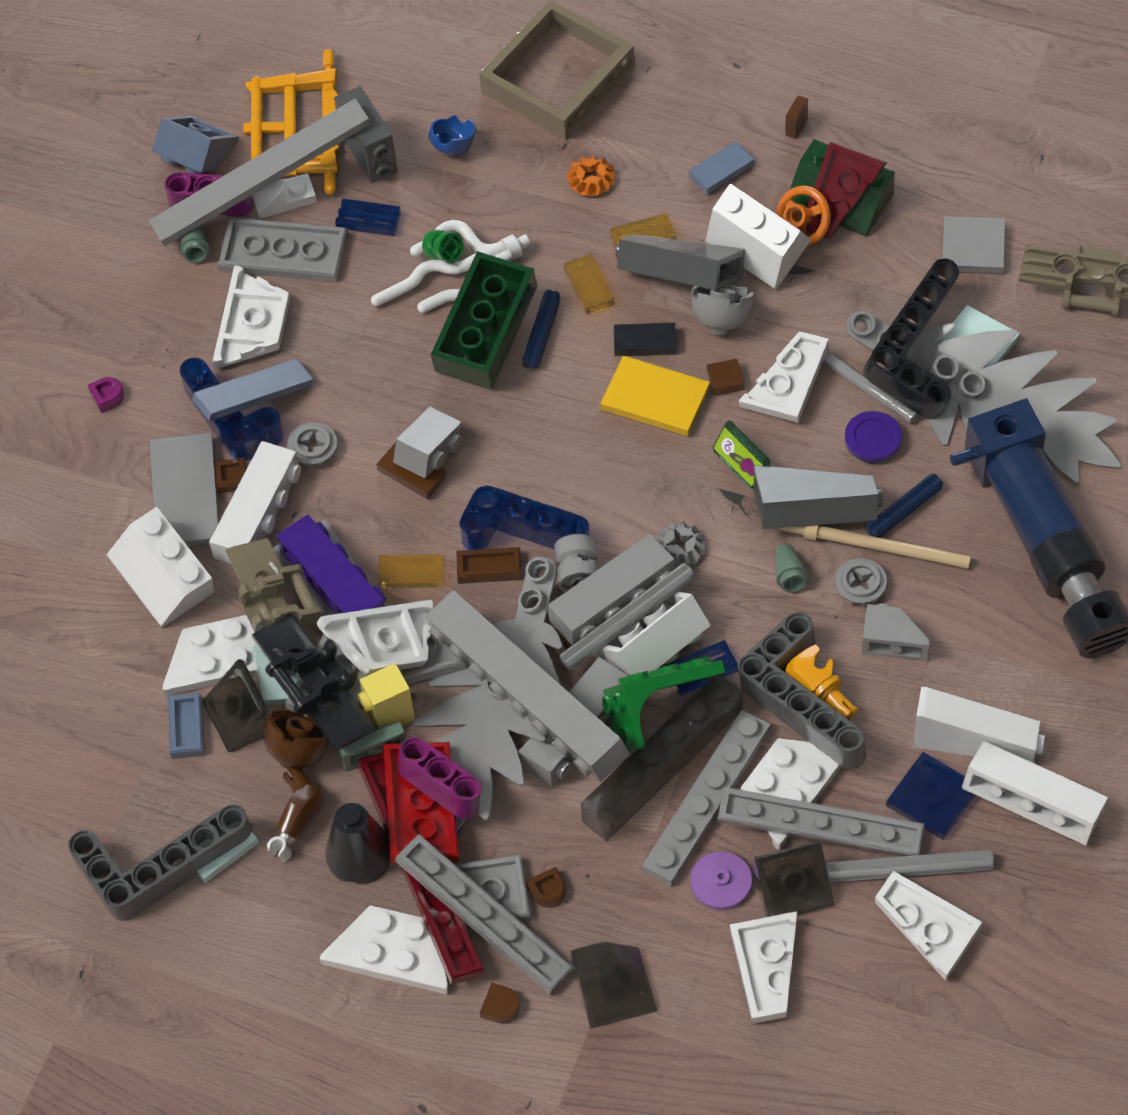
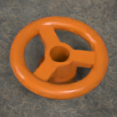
[776,186,831,246]

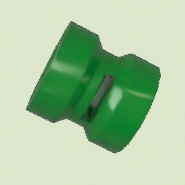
[422,229,464,262]

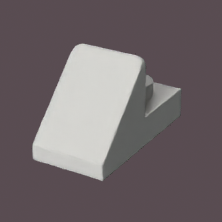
[252,173,317,219]

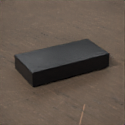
[614,323,676,356]

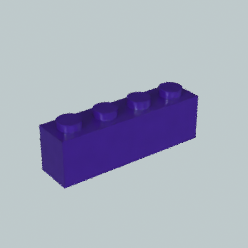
[277,514,386,614]

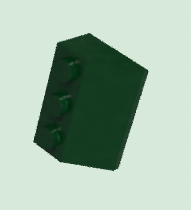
[790,139,895,237]

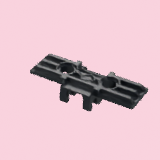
[252,615,376,751]

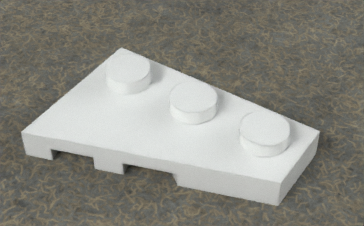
[738,331,829,423]
[875,871,982,981]
[730,911,797,1024]

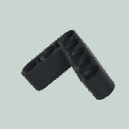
[863,258,959,419]

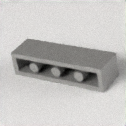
[548,534,675,645]
[518,657,628,788]

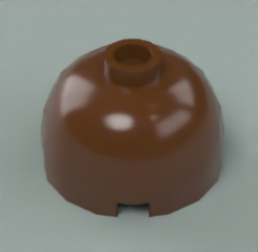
[264,708,329,769]

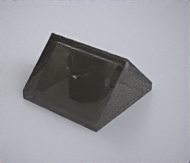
[202,659,271,752]
[754,840,835,917]

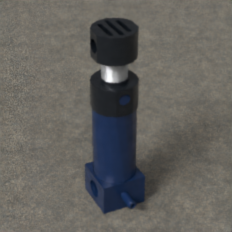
[950,398,1128,658]

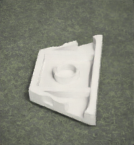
[213,265,290,368]
[317,600,433,676]
[163,615,258,696]
[741,738,849,851]
[320,905,449,994]

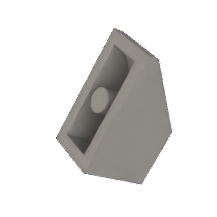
[862,604,929,662]

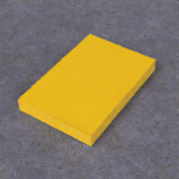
[600,356,710,437]

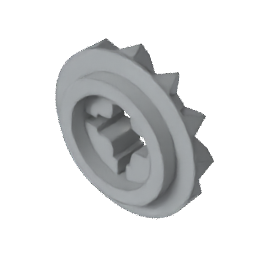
[287,422,337,468]
[656,521,706,568]
[835,558,887,606]

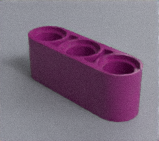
[165,172,253,216]
[398,737,481,819]

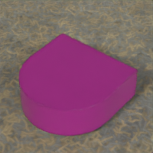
[87,377,124,413]

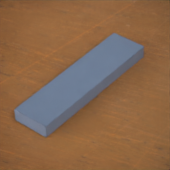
[192,359,313,421]

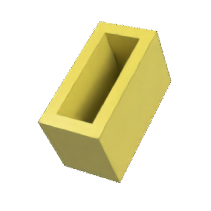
[358,663,415,729]

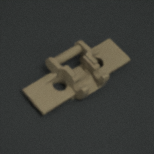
[1019,245,1128,316]
[226,538,325,677]

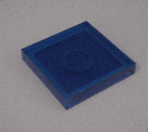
[886,752,976,840]

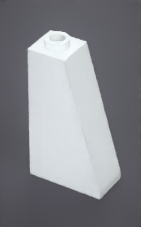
[914,686,1045,763]

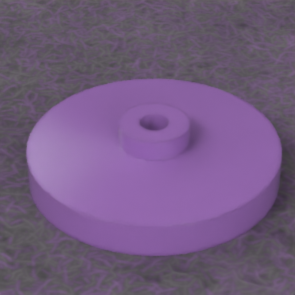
[691,852,752,911]

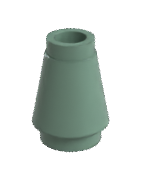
[180,225,210,263]
[775,544,808,593]

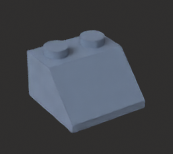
[152,115,239,174]

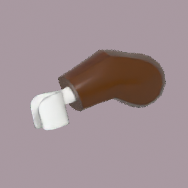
[267,767,324,862]

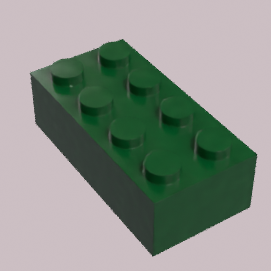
[431,251,537,390]

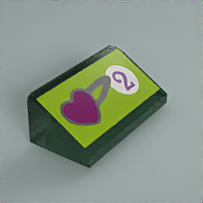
[713,420,770,489]

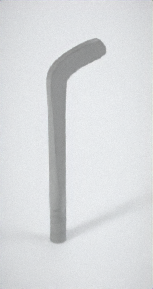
[775,351,918,424]

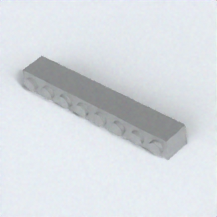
[425,590,630,782]

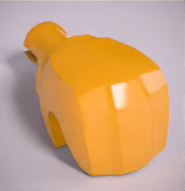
[785,645,859,720]

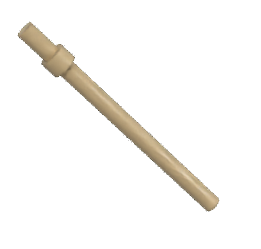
[779,525,971,569]

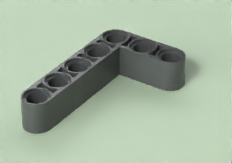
[738,612,867,769]
[68,804,252,921]

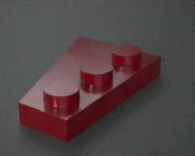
[806,142,888,239]

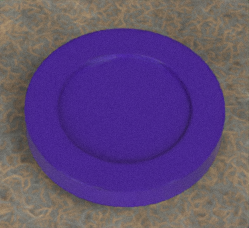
[845,411,902,463]

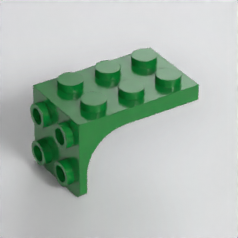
[602,656,725,752]

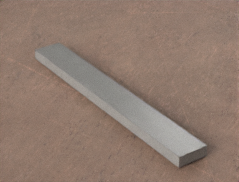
[149,98,371,247]

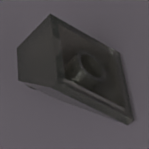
[571,942,657,1029]

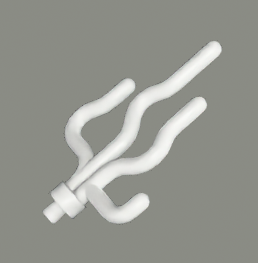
[371,220,531,313]

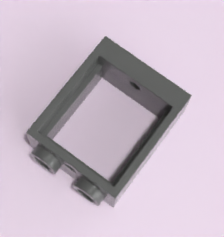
[334,86,398,183]

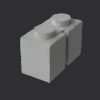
[393,406,462,478]

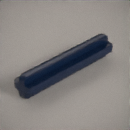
[522,289,560,370]
[865,473,943,538]

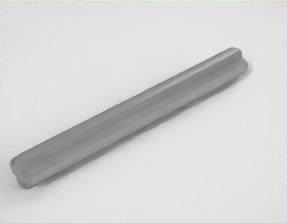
[560,563,694,670]
[825,850,994,883]

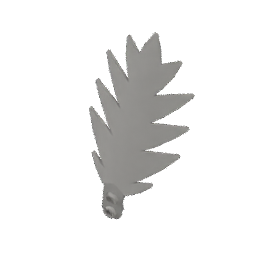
[846,311,1121,484]
[413,557,563,831]

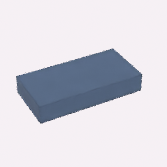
[689,141,754,195]
[168,693,205,759]

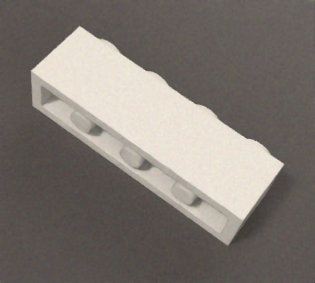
[209,441,301,564]
[962,741,1108,845]

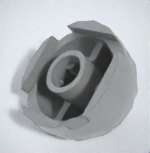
[691,284,754,335]

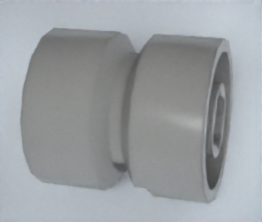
[554,534,599,592]

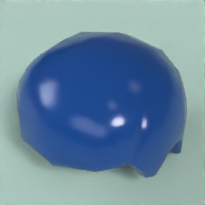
[428,115,476,156]

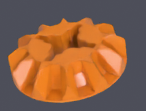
[567,155,615,196]

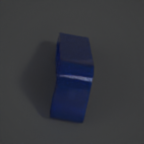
[180,358,284,461]
[459,485,590,550]

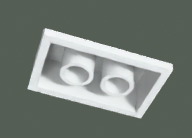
[705,184,811,290]
[107,507,215,628]
[595,591,711,677]

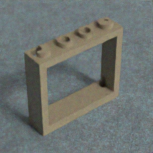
[479,0,635,140]

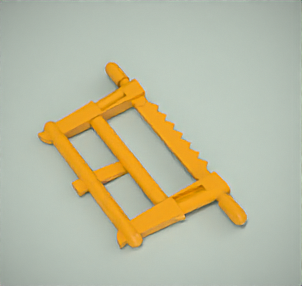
[243,49,339,195]

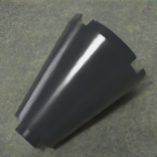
[325,803,390,884]

